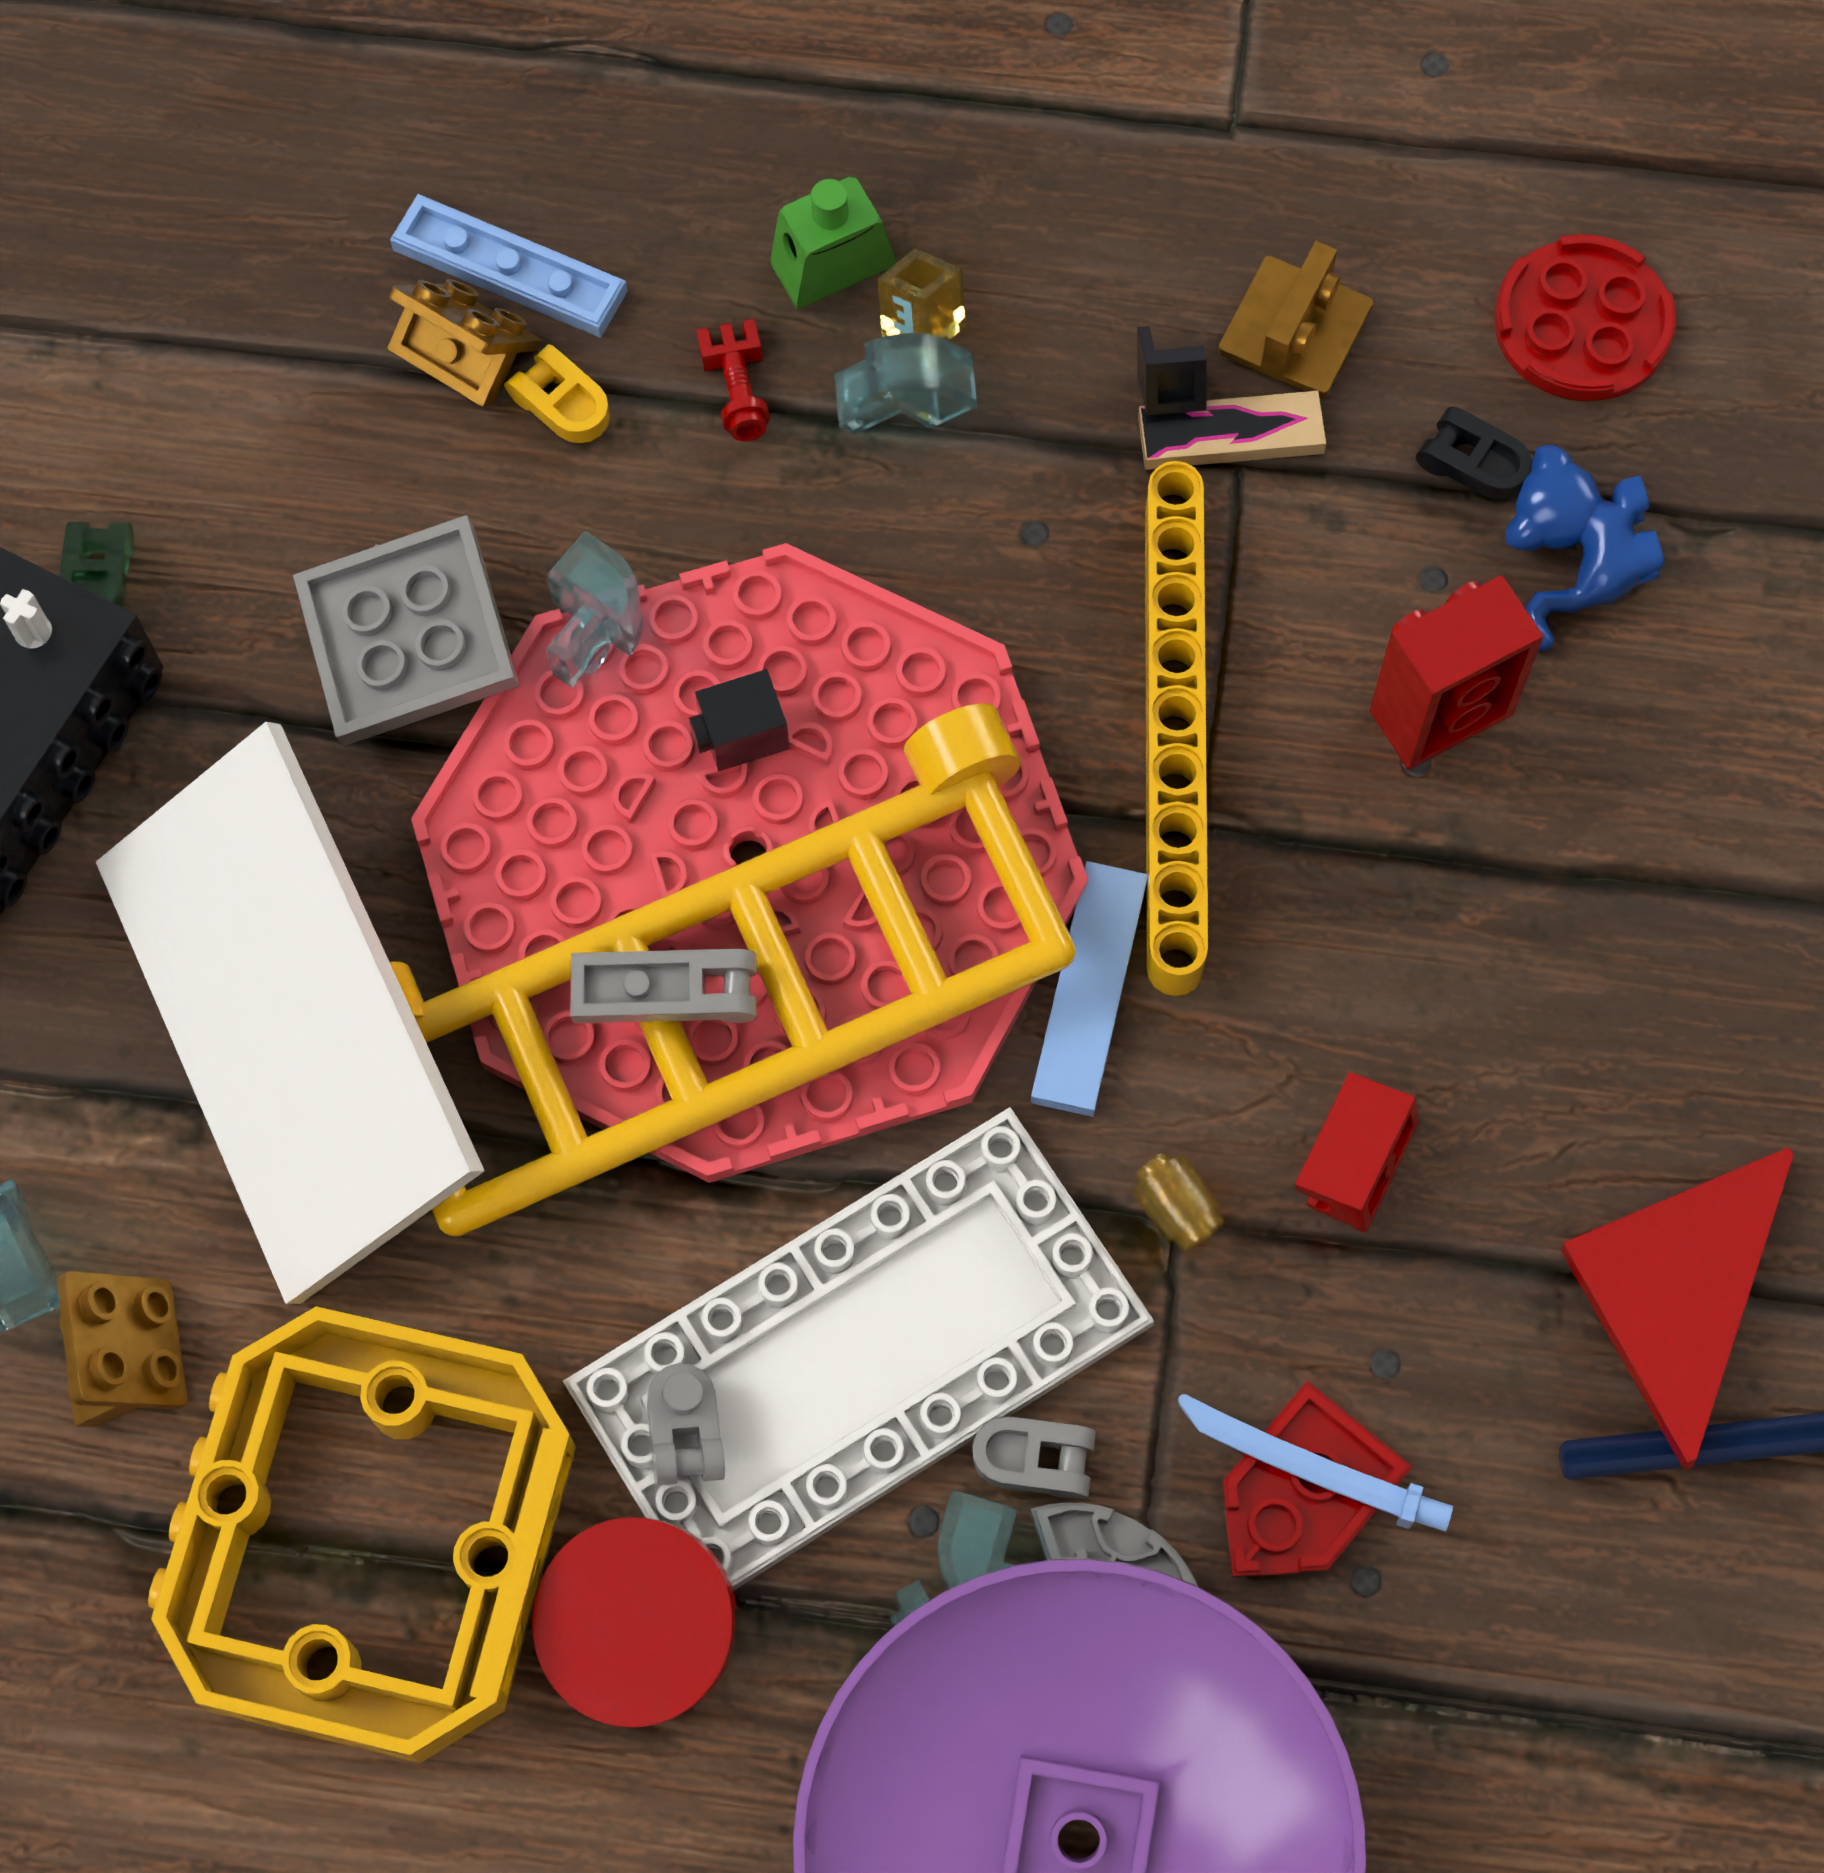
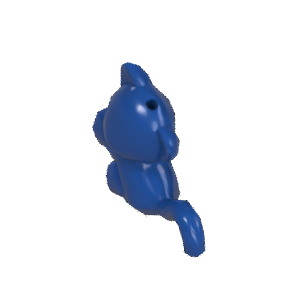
[1506,444,1664,652]

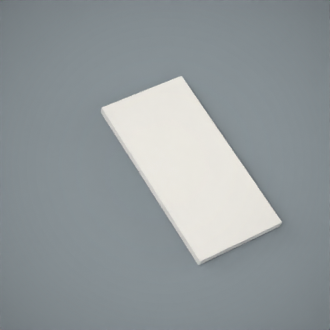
[96,722,485,1304]
[563,1107,1154,1591]

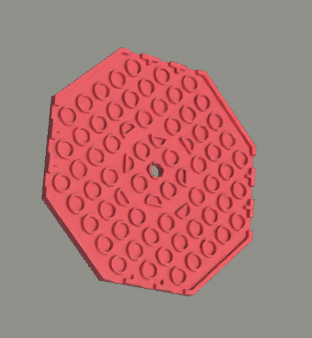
[411,543,1088,1183]

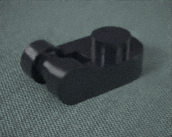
[1416,407,1532,500]

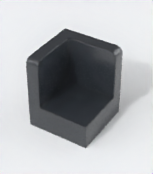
[1137,326,1207,416]

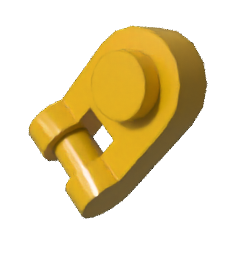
[504,344,610,443]

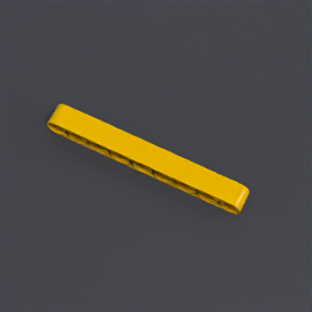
[1145,461,1208,996]

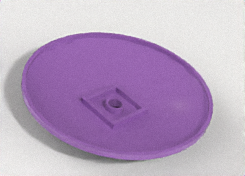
[793,1558,1366,1873]

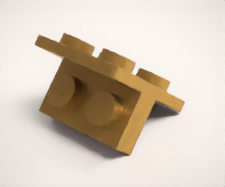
[1218,240,1373,398]
[387,279,541,407]
[57,1271,188,1427]

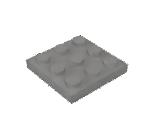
[293,515,520,746]

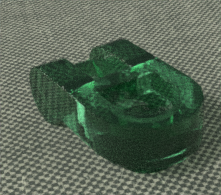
[60,521,134,607]

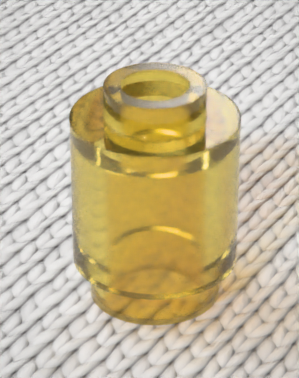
[1131,1152,1226,1253]

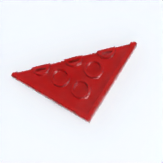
[1561,1147,1794,1471]

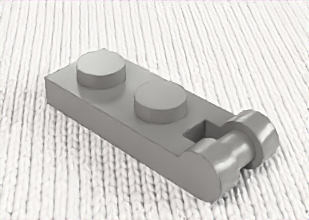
[570,949,757,1023]

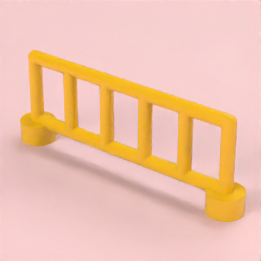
[390,703,1076,1236]

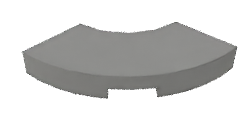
[1030,1503,1198,1586]

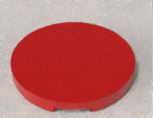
[1494,234,1676,401]
[532,1517,737,1727]

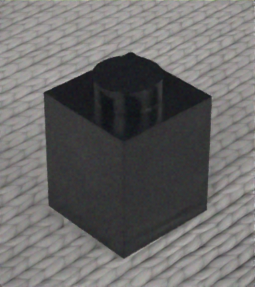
[689,669,790,772]

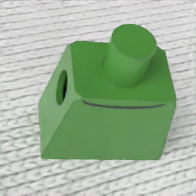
[770,177,897,310]

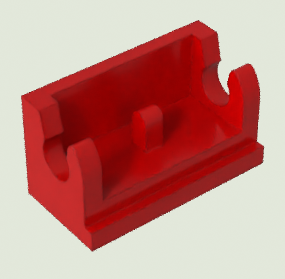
[1295,1072,1420,1234]

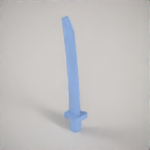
[1178,1394,1453,1532]

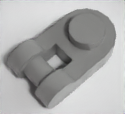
[647,1363,725,1486]
[972,1417,1096,1500]

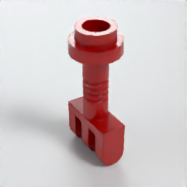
[696,318,770,442]

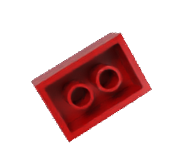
[1369,575,1544,771]

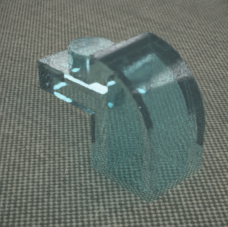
[834,333,977,435]
[546,531,644,688]
[0,1178,60,1333]
[938,1490,1018,1591]

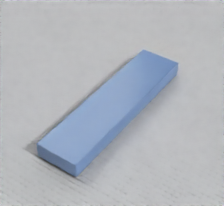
[390,194,628,338]
[1030,861,1148,1117]

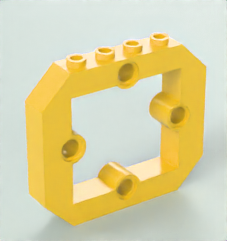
[148,1306,576,1763]

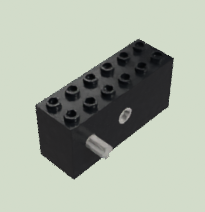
[0,547,164,915]

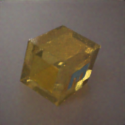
[877,248,965,357]

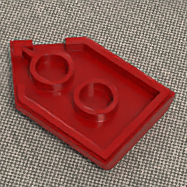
[1222,1381,1412,1578]

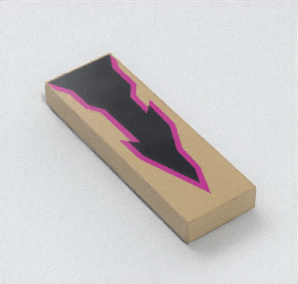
[1138,391,1326,470]

